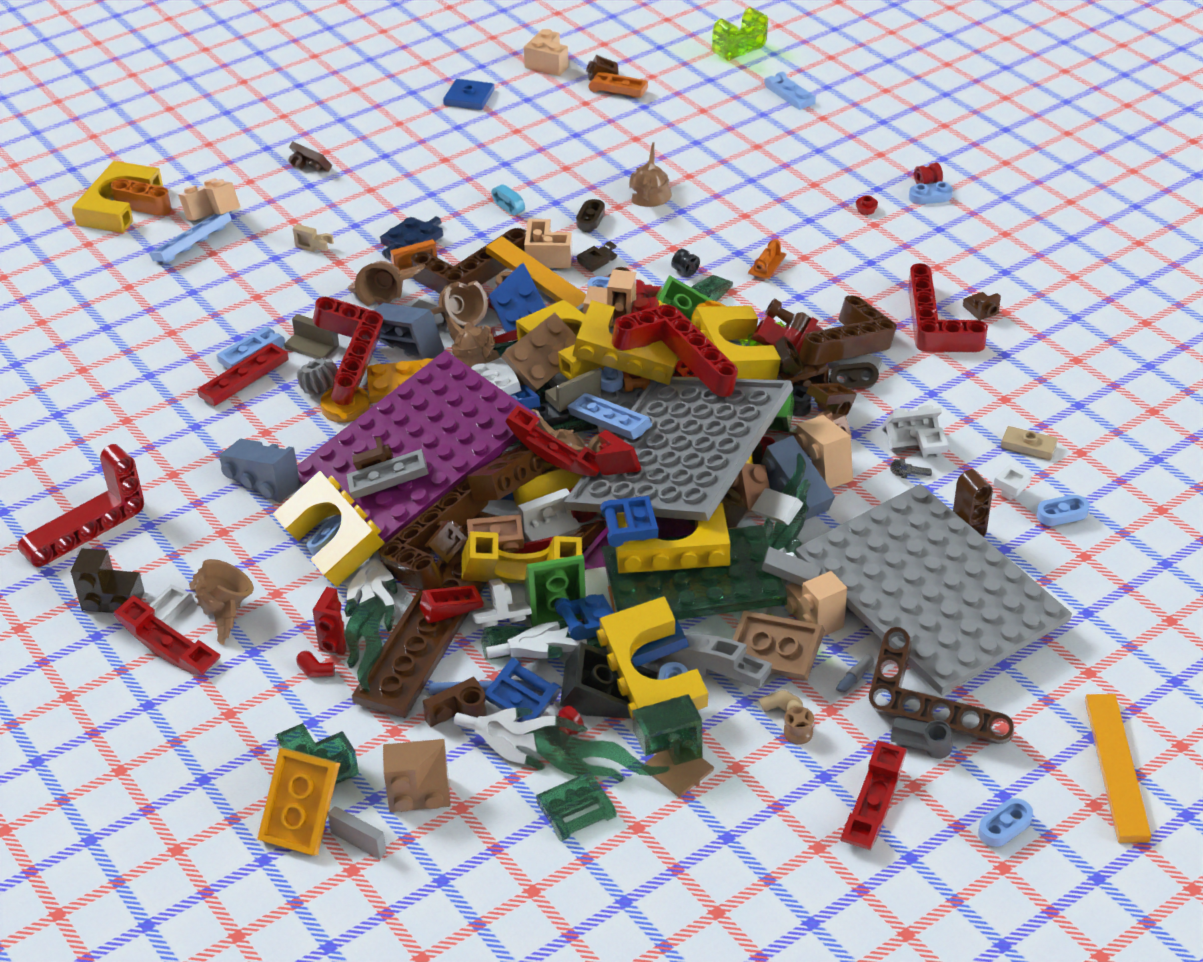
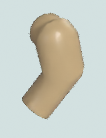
[759,690,803,712]

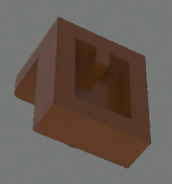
[586,55,619,81]
[963,292,1001,321]
[352,436,394,471]
[425,520,468,564]

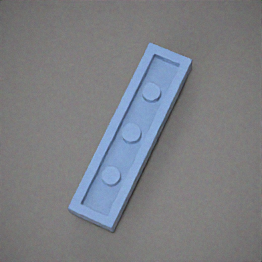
[149,212,232,263]
[567,393,652,440]

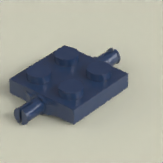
[380,216,444,259]

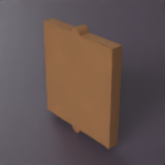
[642,739,714,798]

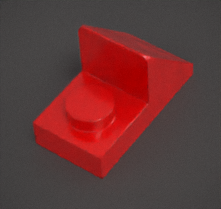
[595,430,642,475]

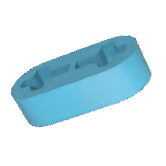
[491,184,525,216]

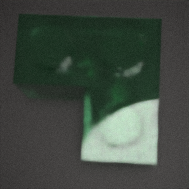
[632,694,703,765]
[275,723,359,785]

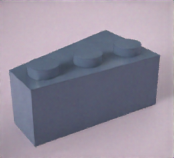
[373,303,445,360]
[760,436,835,521]
[219,438,301,503]

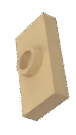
[1000,426,1058,460]

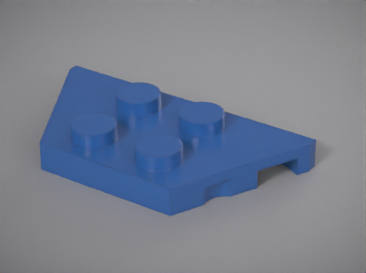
[489,263,546,333]

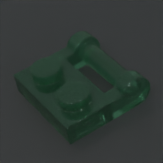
[536,772,617,841]

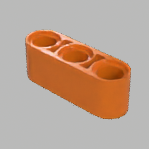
[111,179,172,216]

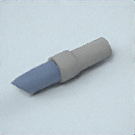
[836,654,875,692]

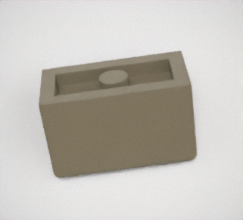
[284,314,339,359]
[545,368,601,412]

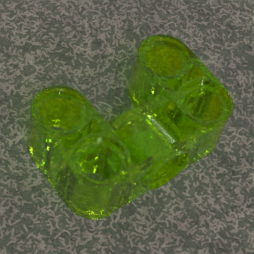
[712,7,768,61]

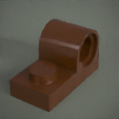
[807,383,857,416]
[423,676,487,727]

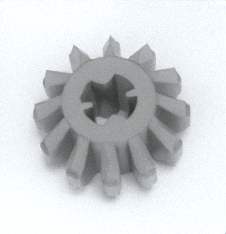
[297,357,338,395]

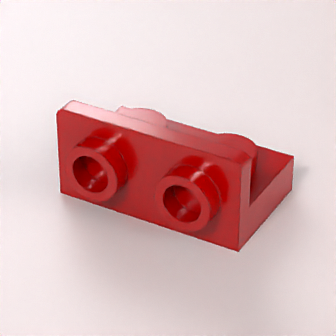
[312,587,347,655]

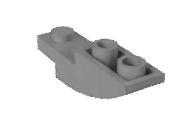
[659,634,772,689]

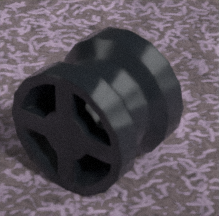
[671,248,700,277]
[792,386,812,417]

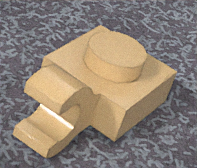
[292,224,334,252]

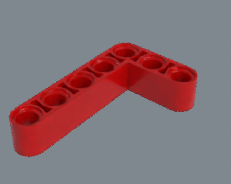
[908,263,988,352]
[313,296,383,405]
[612,304,738,397]
[18,444,144,567]

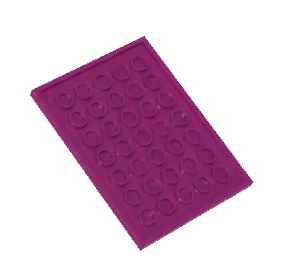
[297,350,540,550]

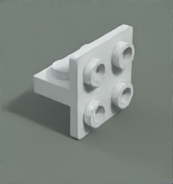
[881,405,942,450]
[511,488,581,542]
[471,578,532,627]

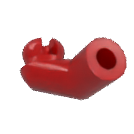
[296,651,335,677]

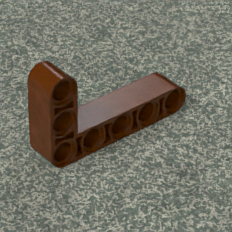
[411,228,526,294]
[799,295,897,365]
[953,469,993,537]
[379,478,489,591]
[869,627,1014,744]

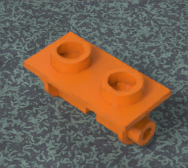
[748,239,787,280]

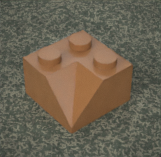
[383,739,451,812]

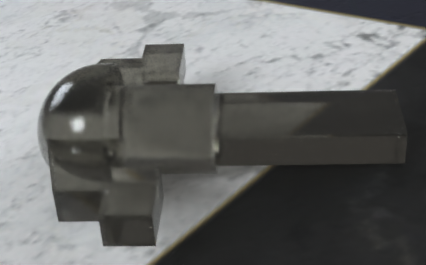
[890,458,932,479]

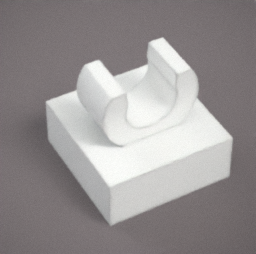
[916,427,949,458]
[994,465,1032,501]

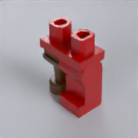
[751,298,823,354]

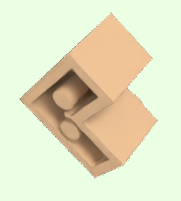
[524,29,569,76]
[178,178,241,221]
[524,219,572,269]
[583,269,637,326]
[795,415,853,489]
[784,571,847,637]

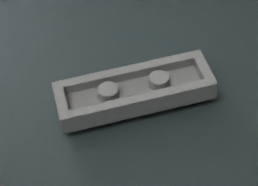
[347,449,429,499]

